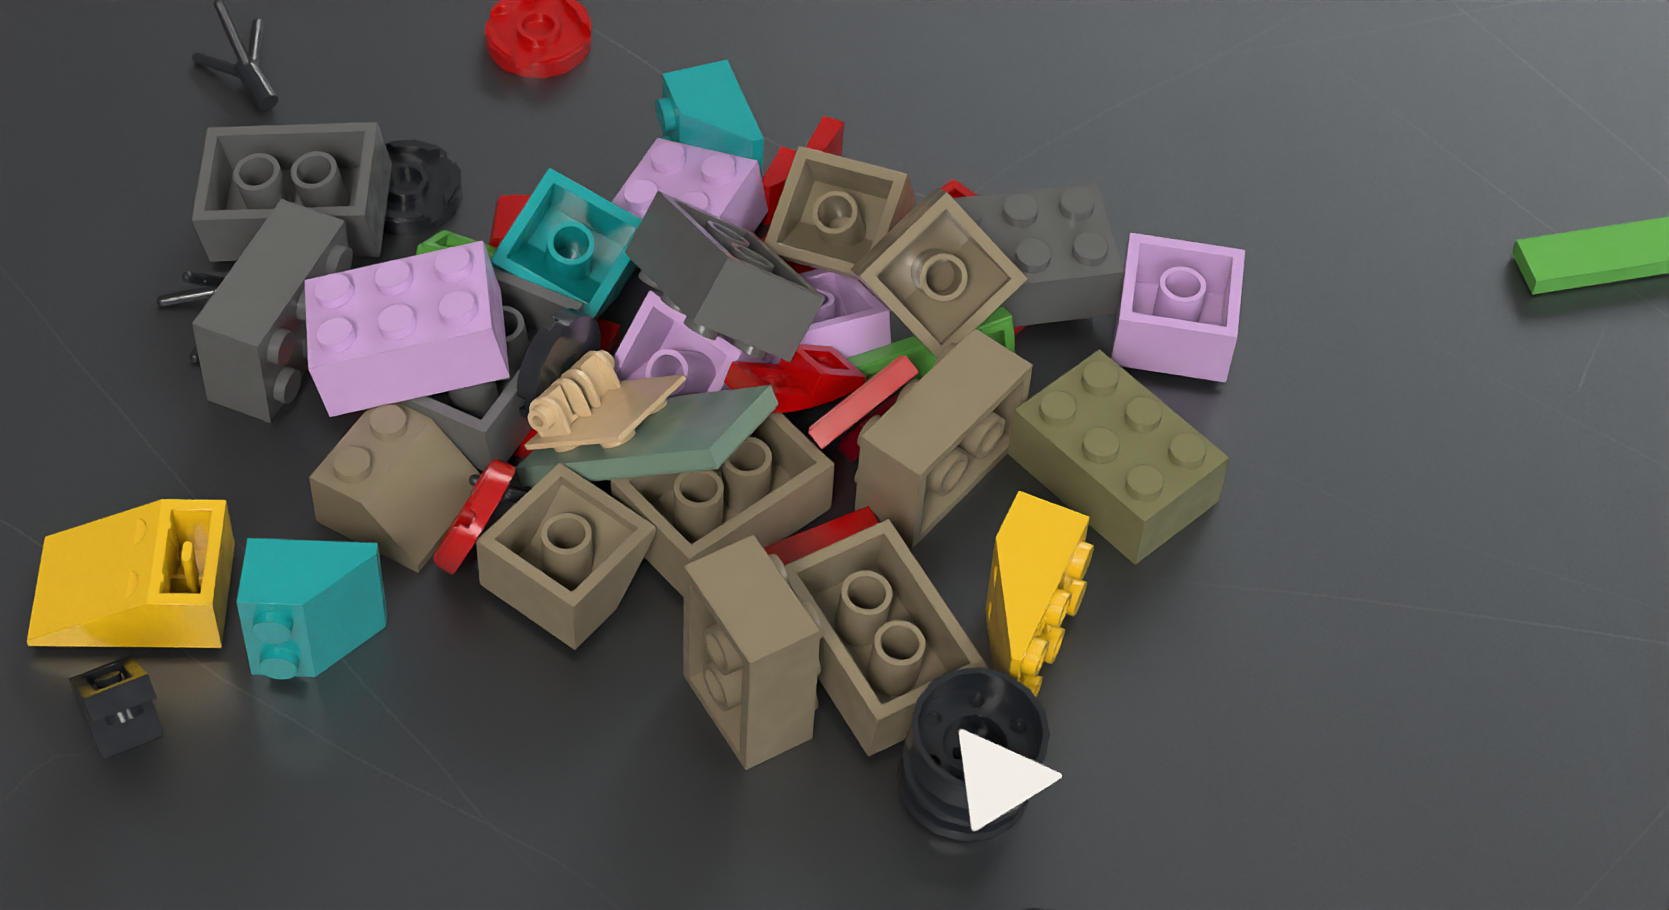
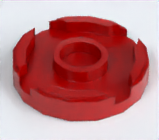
[484,0,592,78]
[433,458,516,575]

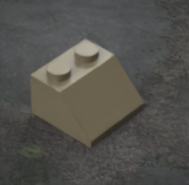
[764,146,916,280]
[850,187,1027,358]
[309,402,481,573]
[476,462,656,650]

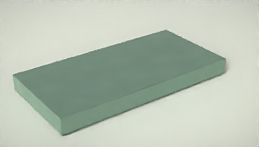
[515,385,778,488]

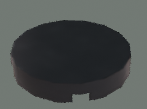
[383,140,462,236]
[517,308,601,420]

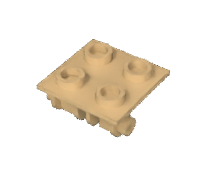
[525,350,686,453]

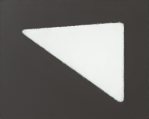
[959,729,1062,831]

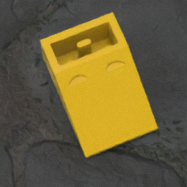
[985,491,1094,698]
[27,499,235,648]

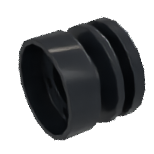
[896,667,1050,842]

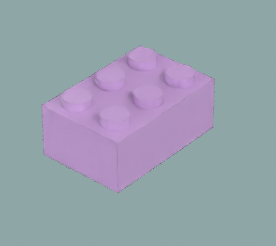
[304,241,510,417]

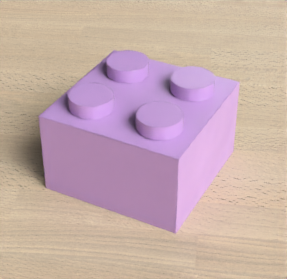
[612,138,768,268]
[1111,233,1245,382]

